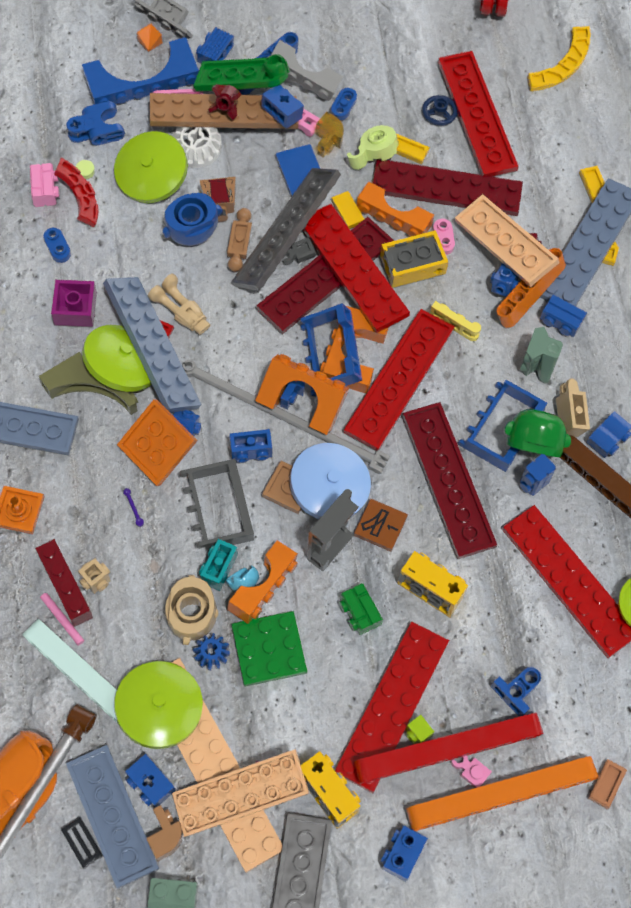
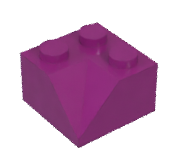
[51,279,97,327]

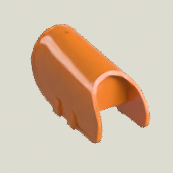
[0,730,57,837]

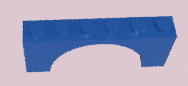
[82,37,199,104]

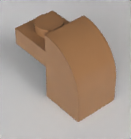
[146,805,183,862]

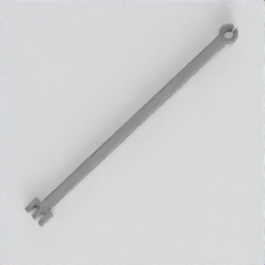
[182,360,390,474]

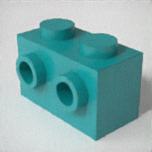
[199,539,238,591]

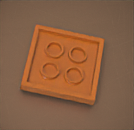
[117,399,198,486]

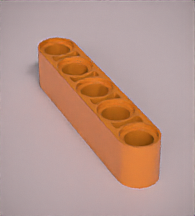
[496,248,566,328]

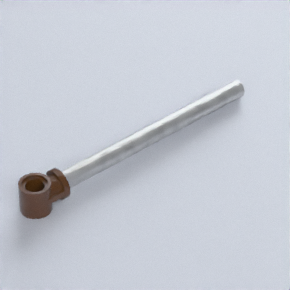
[0,704,97,860]

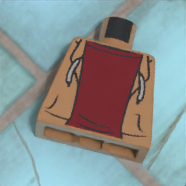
[200,177,236,222]

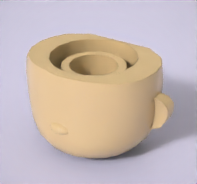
[165,575,219,645]

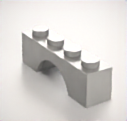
[271,40,343,101]

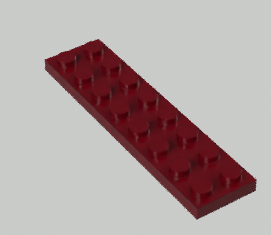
[373,159,523,216]
[256,217,394,334]
[402,402,497,559]

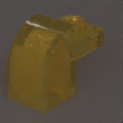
[316,112,344,158]

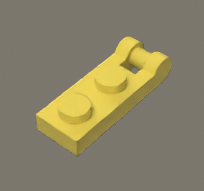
[430,301,481,341]

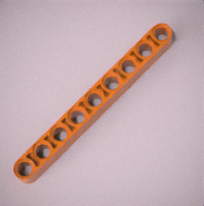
[406,756,599,831]

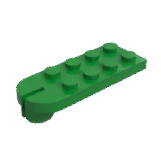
[193,54,290,91]

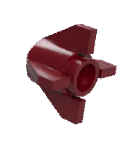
[208,84,241,120]

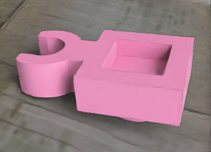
[451,756,492,788]

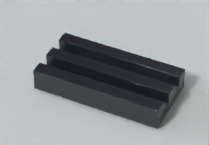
[61,817,103,869]

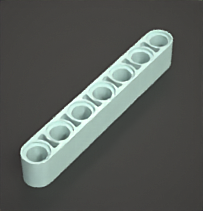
[22,619,118,724]

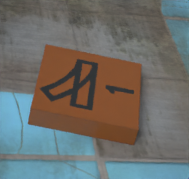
[354,499,408,552]

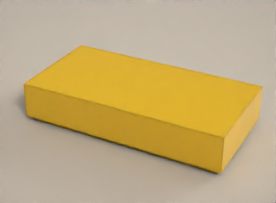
[396,133,430,165]
[579,166,605,203]
[331,191,364,229]

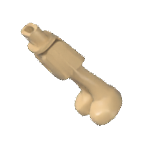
[148,273,211,335]

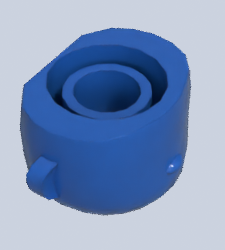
[162,193,223,246]

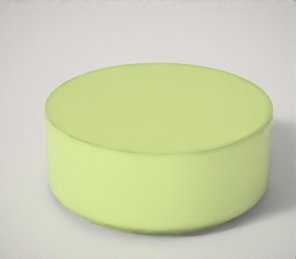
[76,160,95,179]

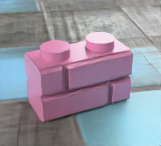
[30,163,60,207]

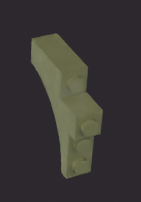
[39,352,138,415]

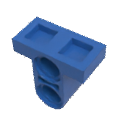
[491,667,541,717]

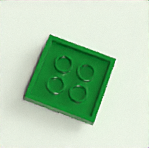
[232,611,307,687]

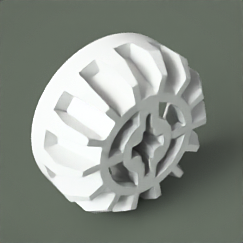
[172,127,222,168]

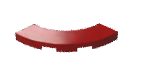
[54,157,99,227]

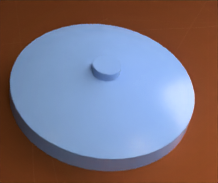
[290,443,371,519]

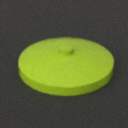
[114,131,188,203]
[82,325,152,392]
[114,661,203,749]

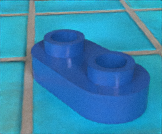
[331,88,357,120]
[43,228,71,263]

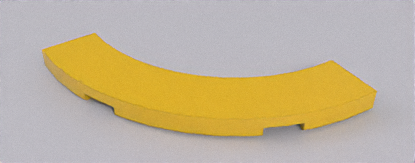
[527,26,591,91]

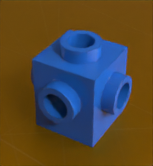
[490,264,519,297]
[173,410,201,436]

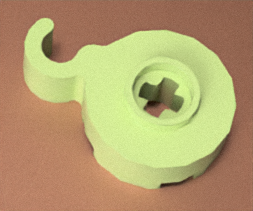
[347,125,399,169]

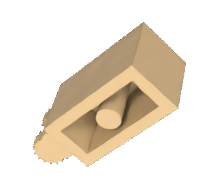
[556,378,590,437]

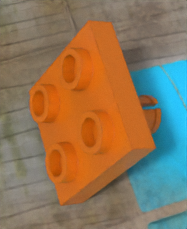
[0,486,44,534]

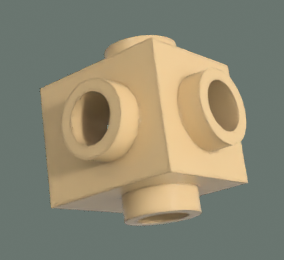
[78,558,110,594]

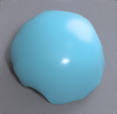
[226,565,259,592]

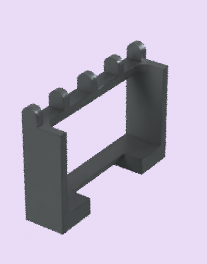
[179,459,254,551]
[307,489,359,572]

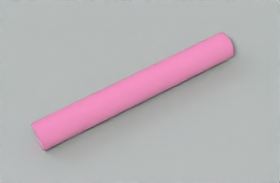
[40,593,85,646]

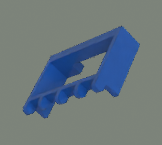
[300,303,362,397]
[458,380,547,472]

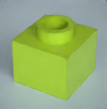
[405,715,435,744]

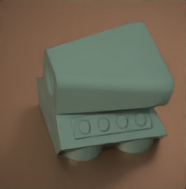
[520,326,563,383]

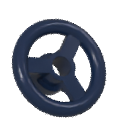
[422,95,458,126]

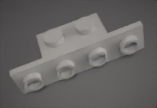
[134,0,193,39]

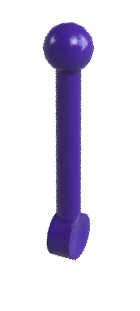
[123,488,144,527]

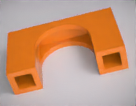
[320,306,389,394]
[255,354,350,435]

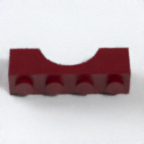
[35,539,93,627]

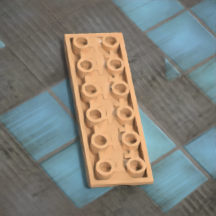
[172,749,309,837]

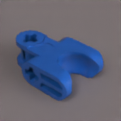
[66,101,125,145]

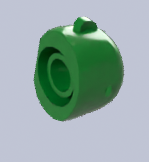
[504,409,571,458]

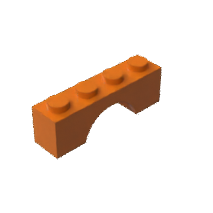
[357,181,434,237]
[227,540,298,624]

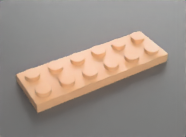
[455,195,559,287]

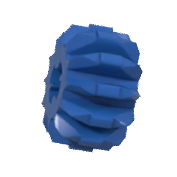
[193,633,230,671]

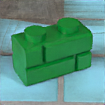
[339,583,383,635]

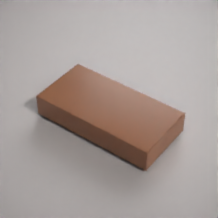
[588,759,627,810]

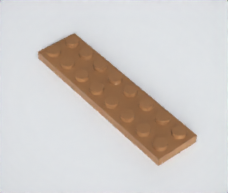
[150,93,298,129]

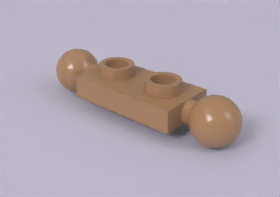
[227,208,252,272]

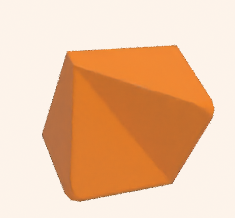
[137,23,163,52]

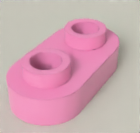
[433,219,455,255]

